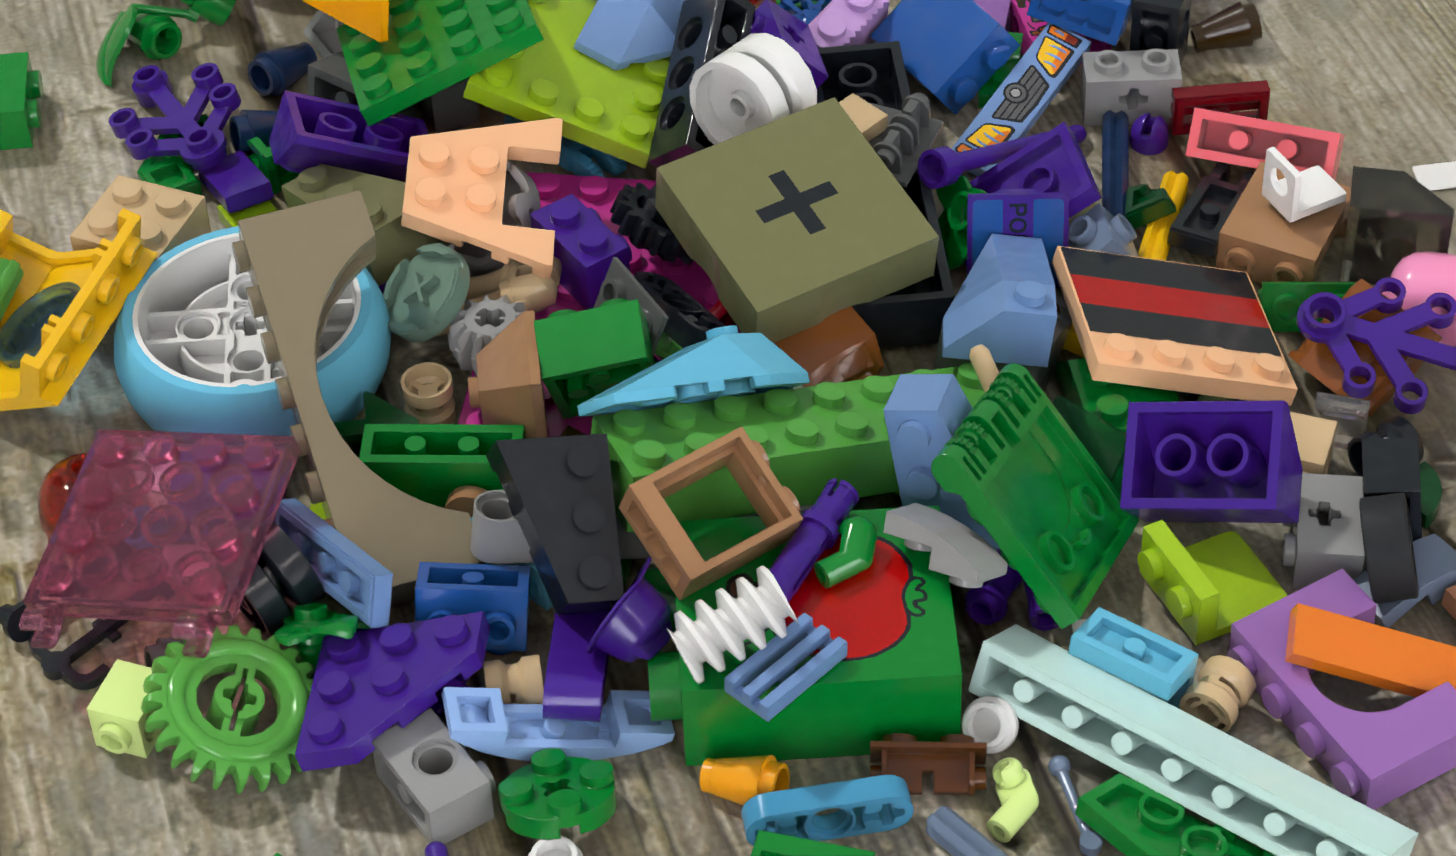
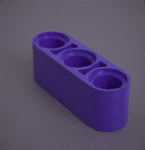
[543,612,609,722]

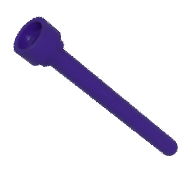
[918,125,1087,189]

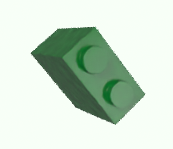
[0,52,43,150]

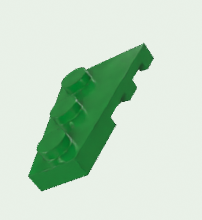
[1075,773,1276,856]

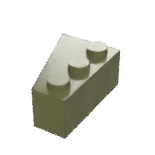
[281,164,450,286]

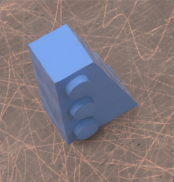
[883,374,1000,549]

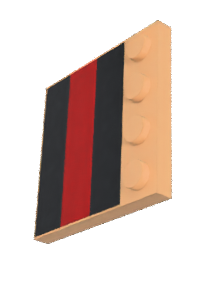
[1052,246,1298,406]

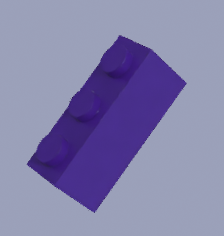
[269,90,428,182]
[1120,400,1303,523]

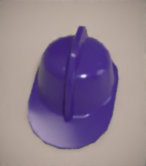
[586,555,672,663]

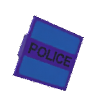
[967,189,1069,288]

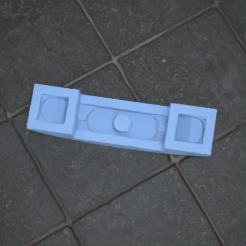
[442,687,675,761]

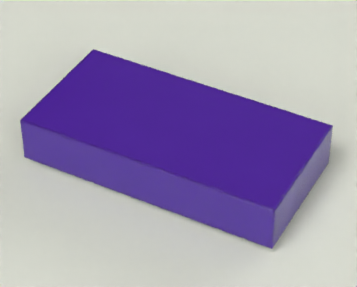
[198,150,274,213]

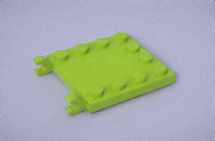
[463,0,671,169]

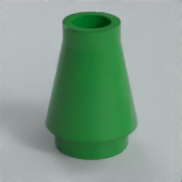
[128,13,182,60]

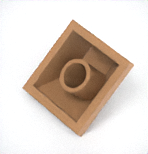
[468,310,548,439]

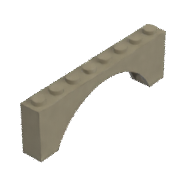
[232,190,485,608]

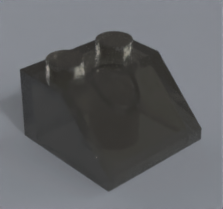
[1340,166,1454,285]

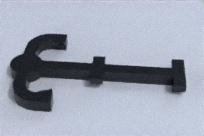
[29,575,177,690]

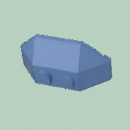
[573,0,686,71]

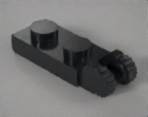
[1167,162,1254,258]

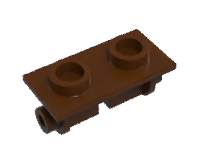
[870,733,987,796]

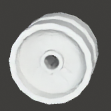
[690,33,817,145]

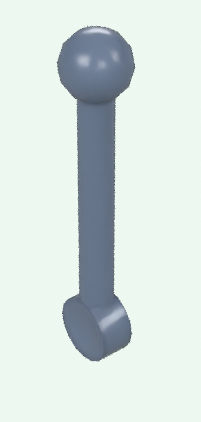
[1048,755,1103,856]

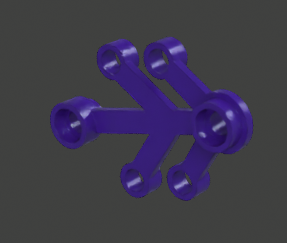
[108,63,241,170]
[1297,277,1456,414]

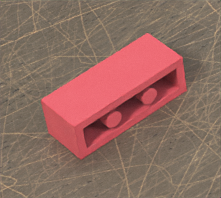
[1185,108,1345,181]

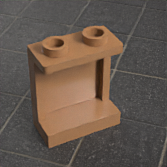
[1216,161,1355,284]

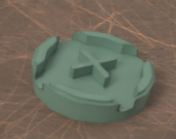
[383,243,470,343]

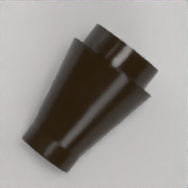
[1189,2,1262,53]

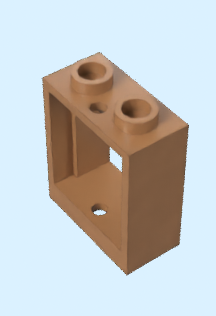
[619,426,803,601]

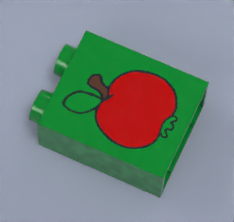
[645,505,962,766]

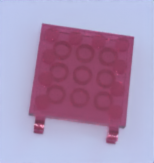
[19,429,301,658]

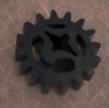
[610,183,693,265]

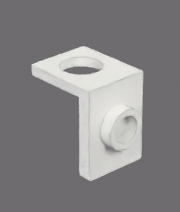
[1262,147,1346,223]

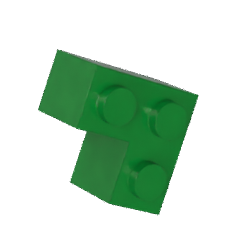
[533,298,654,419]

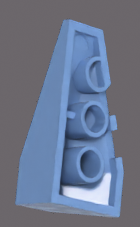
[942,233,1057,367]

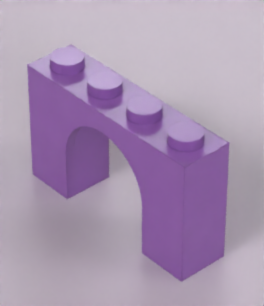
[1227,568,1456,810]

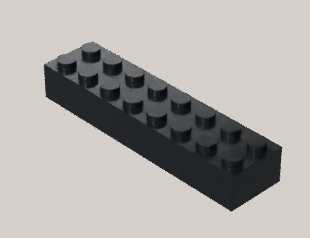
[817,41,955,349]

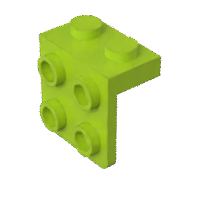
[1137,519,1288,645]

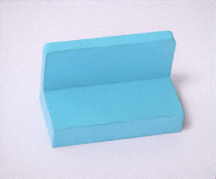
[1068,607,1199,709]

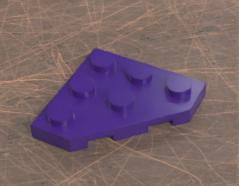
[295,611,490,771]

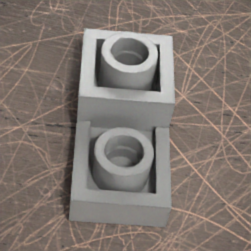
[883,503,1008,588]

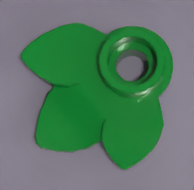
[936,175,986,270]
[274,603,371,646]

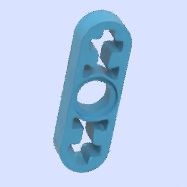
[741,775,914,846]

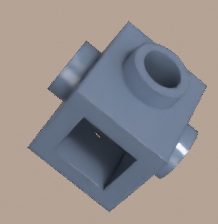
[1068,203,1139,257]

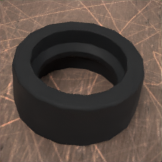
[1359,493,1419,603]

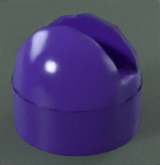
[1130,113,1169,155]

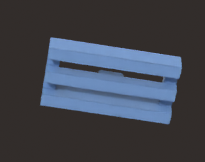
[724,612,848,722]

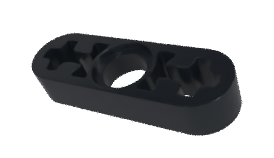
[634,271,726,348]

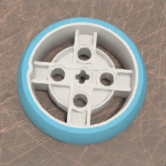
[114,226,391,454]

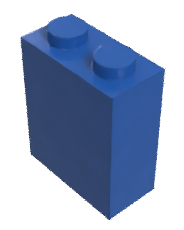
[870,0,1020,115]

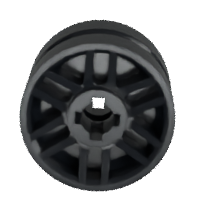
[208,517,326,638]

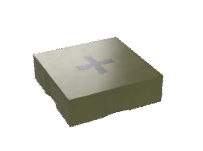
[655,97,939,343]

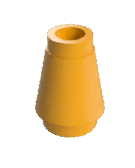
[699,755,790,805]

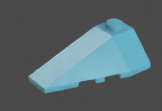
[577,325,810,417]

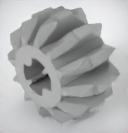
[448,294,526,376]

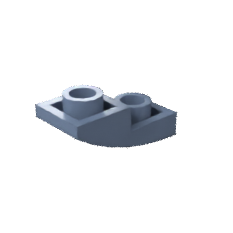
[1354,533,1456,628]

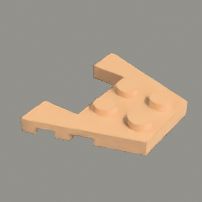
[401,118,563,279]

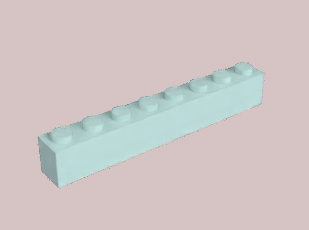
[968,624,1418,856]

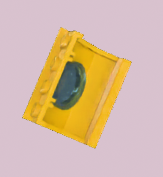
[0,208,158,411]

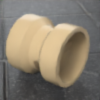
[400,362,457,424]
[483,654,544,704]
[1179,655,1256,733]

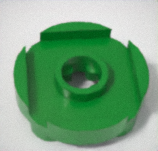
[499,748,617,840]

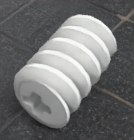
[667,565,799,684]

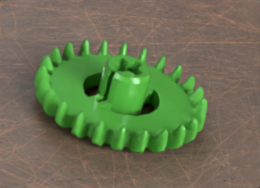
[141,624,315,794]

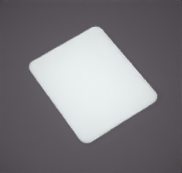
[1412,161,1456,191]

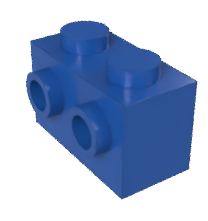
[415,562,531,655]

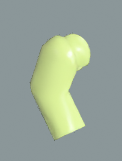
[986,757,1039,843]

